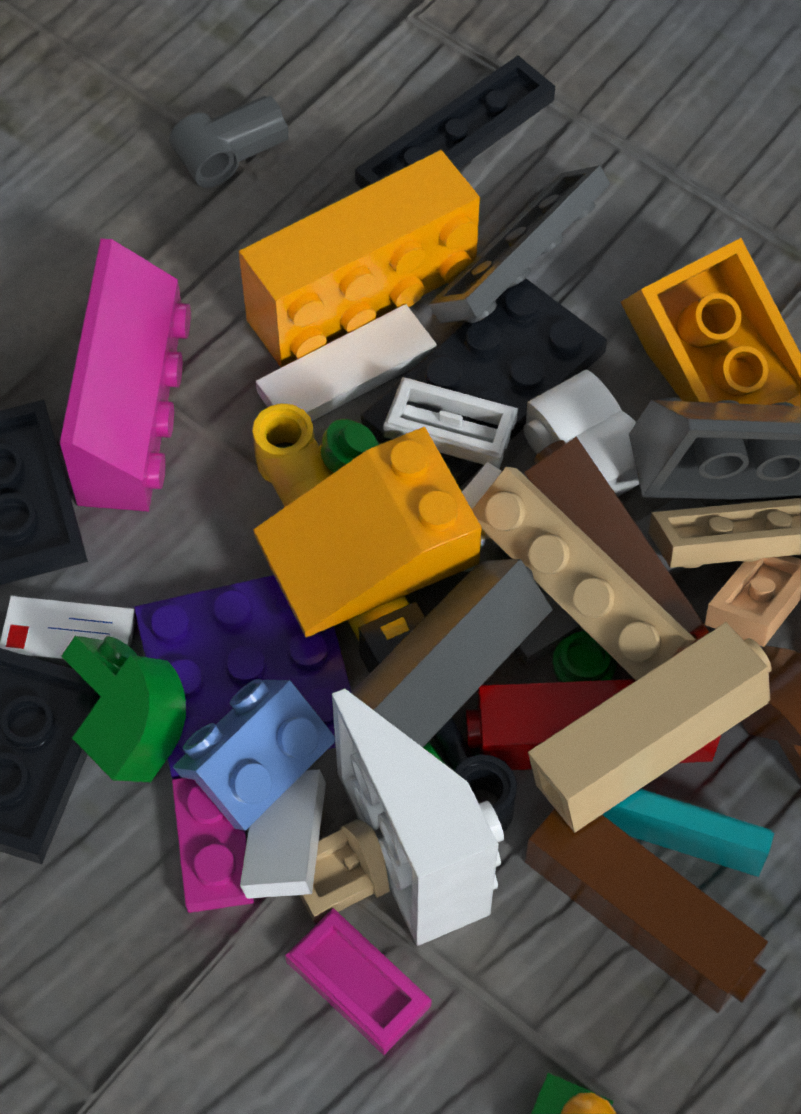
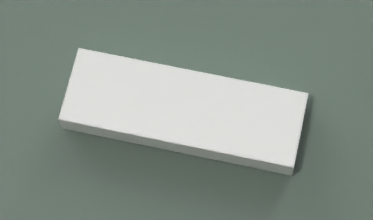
[256,304,437,421]

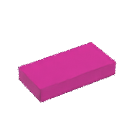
[285,908,432,1055]

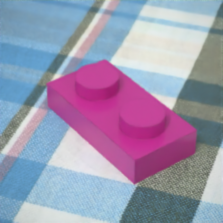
[172,778,254,913]

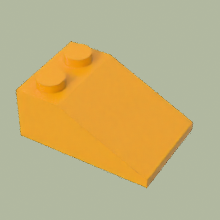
[621,238,801,406]
[253,426,482,638]

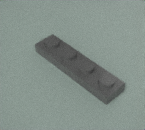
[429,165,610,323]

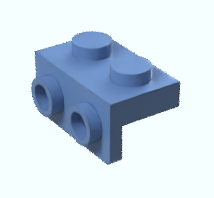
[173,679,335,831]

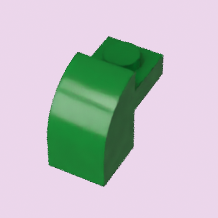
[61,635,186,783]

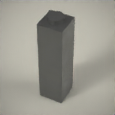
[351,559,553,747]

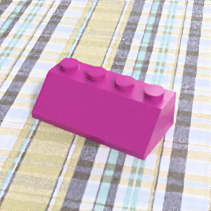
[60,238,191,512]

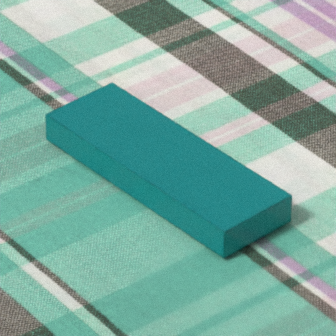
[602,789,775,877]

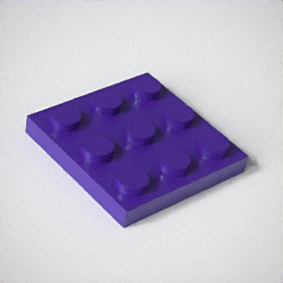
[134,575,352,780]

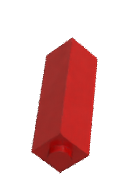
[466,679,721,770]

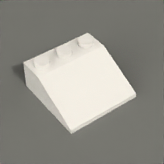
[332,689,504,946]

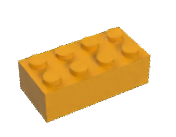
[239,150,480,368]

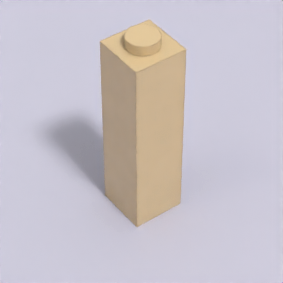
[528,622,772,833]

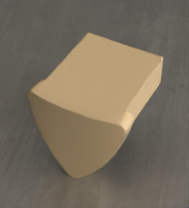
[299,819,390,924]

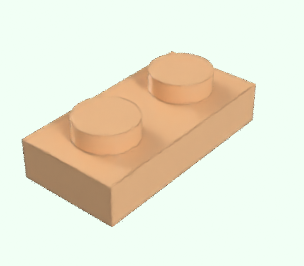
[705,556,801,647]

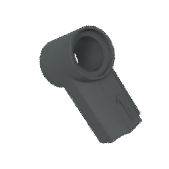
[169,96,289,188]

